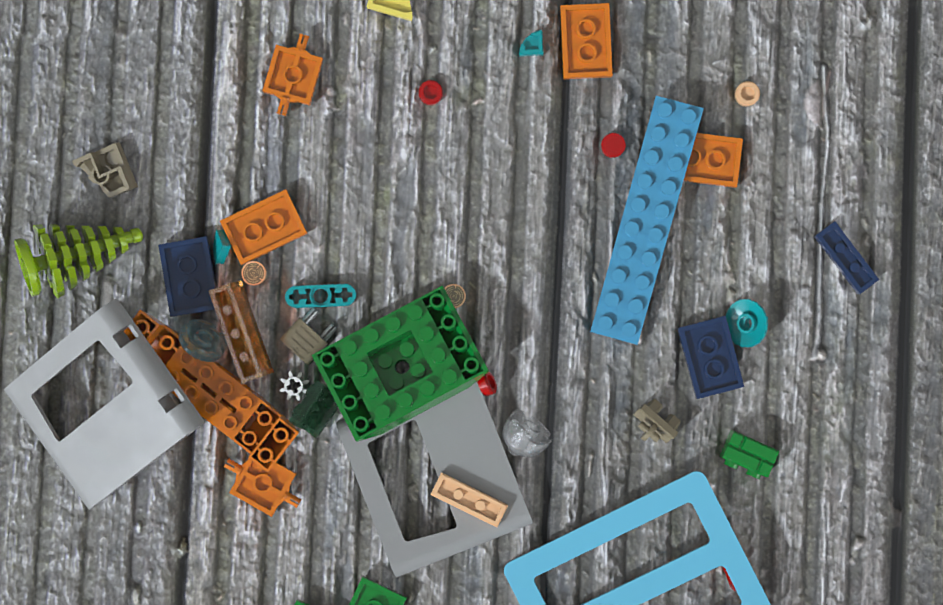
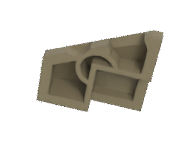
[72,142,138,198]

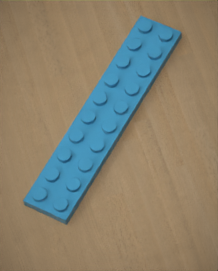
[590,96,704,345]

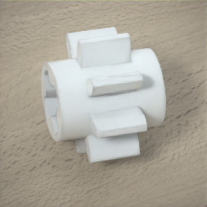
[280,371,310,401]

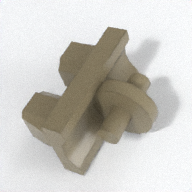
[633,399,681,443]

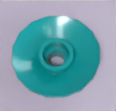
[726,299,768,348]

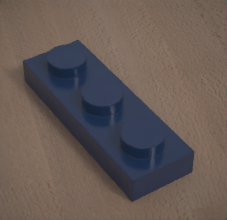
[814,221,879,295]

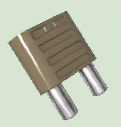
[280,308,337,365]

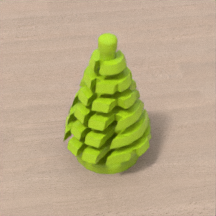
[14,224,143,299]

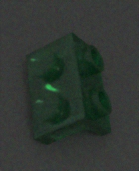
[289,380,338,438]

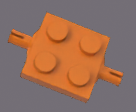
[262,34,324,116]
[224,458,302,517]

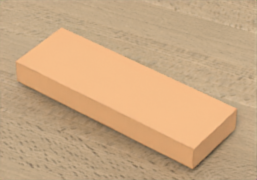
[430,472,508,527]

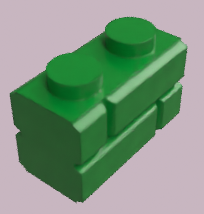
[719,430,779,479]

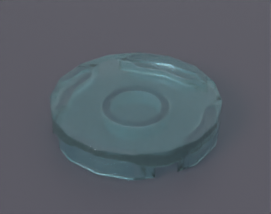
[179,319,227,362]

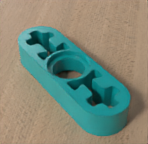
[285,284,357,308]

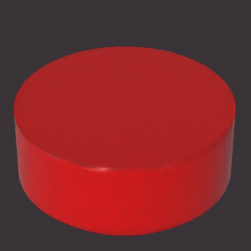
[419,80,443,106]
[601,133,626,158]
[477,372,497,397]

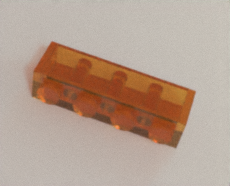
[208,281,274,384]

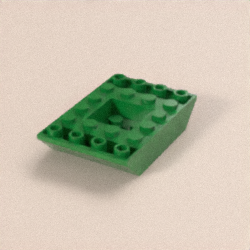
[312,285,489,442]

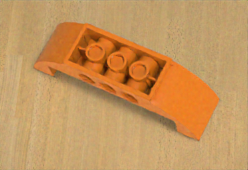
[124,309,299,472]

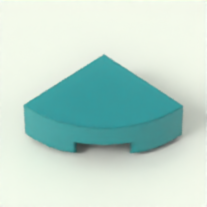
[519,30,544,57]
[213,229,231,264]

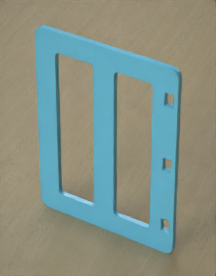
[504,471,771,605]

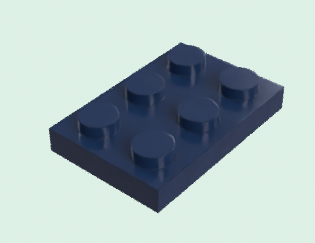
[158,236,220,317]
[677,316,744,399]

